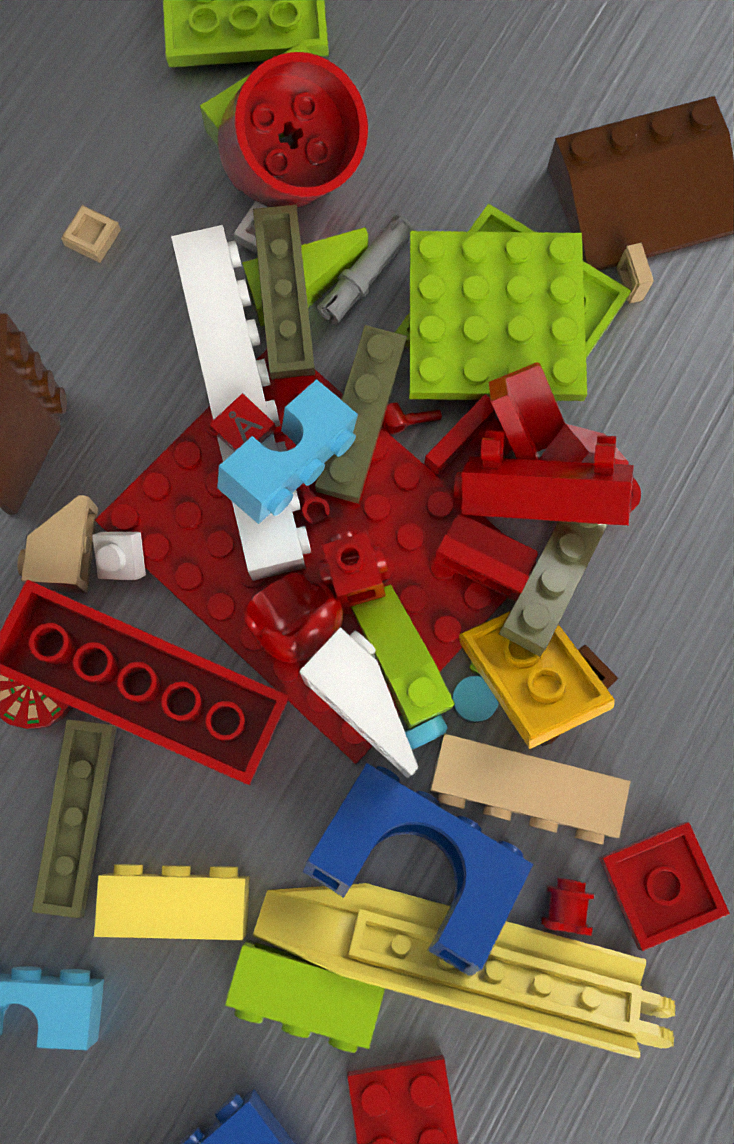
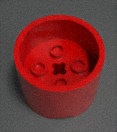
[218,52,368,208]

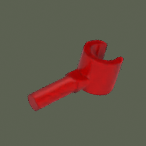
[382,402,442,435]
[298,483,330,525]

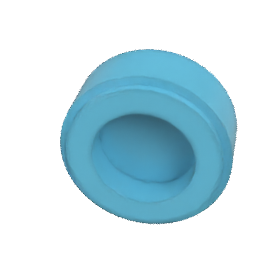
[452,676,499,723]
[404,714,448,750]

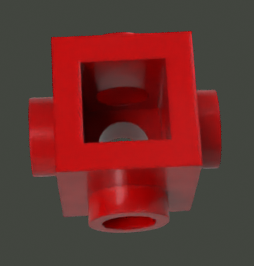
[318,531,388,609]

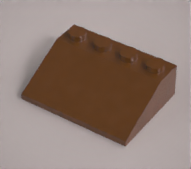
[547,96,734,271]
[0,313,67,515]

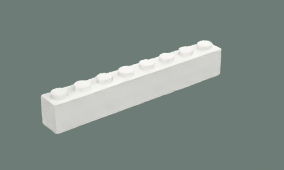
[171,225,311,581]

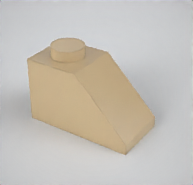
[17,495,98,593]

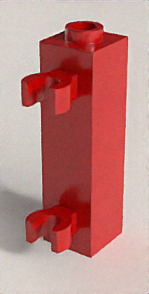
[454,430,634,526]

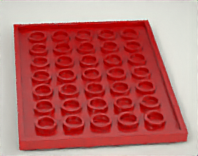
[95,349,536,765]

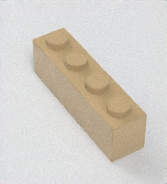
[428,734,631,845]

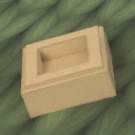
[61,205,121,263]
[616,243,654,304]

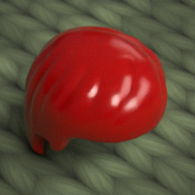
[243,572,343,663]

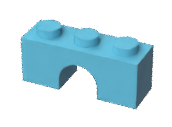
[217,379,358,524]
[0,966,104,1050]

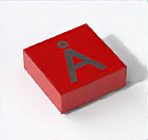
[209,393,276,452]

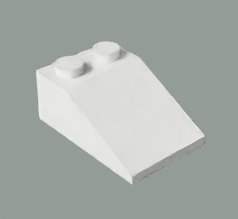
[299,628,418,778]

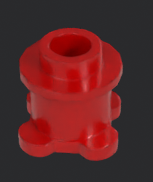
[540,878,594,936]

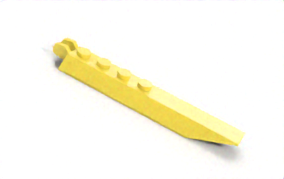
[253,883,675,1059]

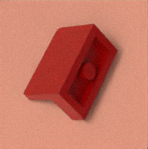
[489,362,565,460]
[424,394,513,490]
[434,514,538,601]

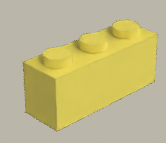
[94,864,250,940]

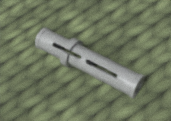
[317,215,415,325]

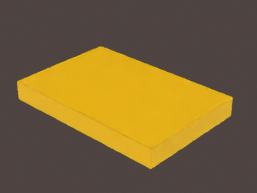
[459,611,615,749]

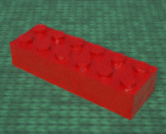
[0,579,289,785]

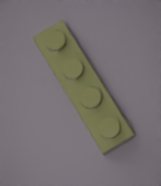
[253,204,315,380]
[315,325,407,504]
[499,521,608,657]
[32,719,117,918]

